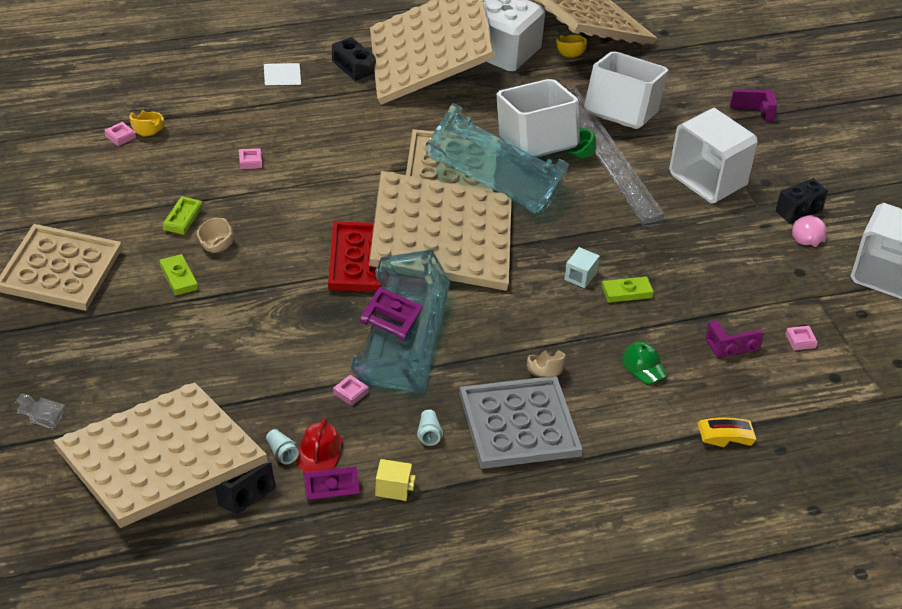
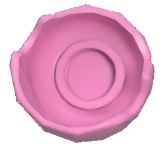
[792,215,827,247]

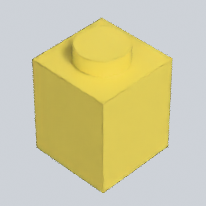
[375,459,416,501]

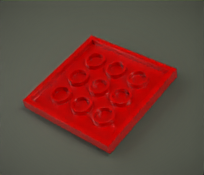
[328,221,423,294]

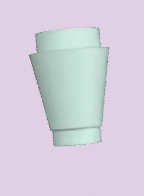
[417,410,443,446]
[266,429,299,464]

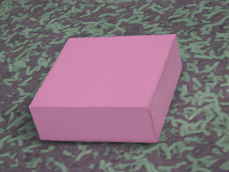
[105,122,136,146]
[239,148,262,169]
[785,326,818,351]
[333,375,369,406]

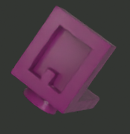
[729,89,777,122]
[705,320,764,358]

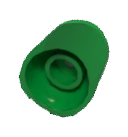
[565,127,597,159]
[622,341,667,385]

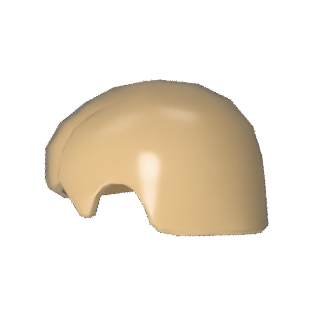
[197,218,234,253]
[527,350,565,378]

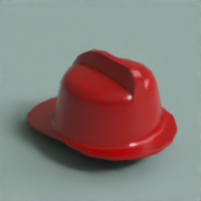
[296,418,343,472]

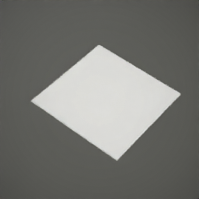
[264,63,301,85]

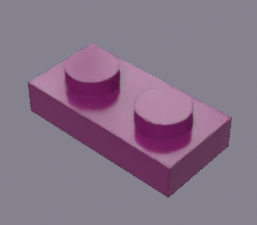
[303,466,360,500]

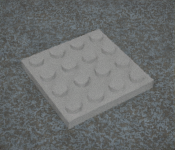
[459,376,583,469]

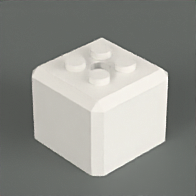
[484,0,545,71]
[584,52,669,129]
[497,79,580,160]
[669,108,758,204]
[850,203,902,299]

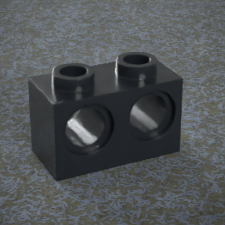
[332,37,376,81]
[776,178,828,224]
[215,461,276,515]

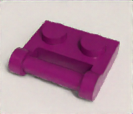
[360,287,423,342]

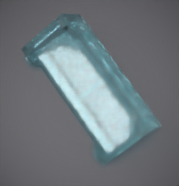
[426,103,569,215]
[351,249,450,393]

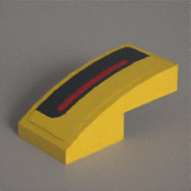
[698,418,756,447]

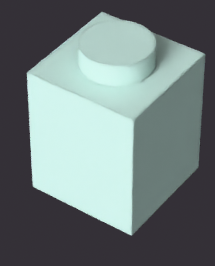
[564,247,600,288]

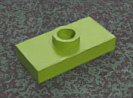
[163,196,203,235]
[160,254,198,296]
[602,277,654,303]

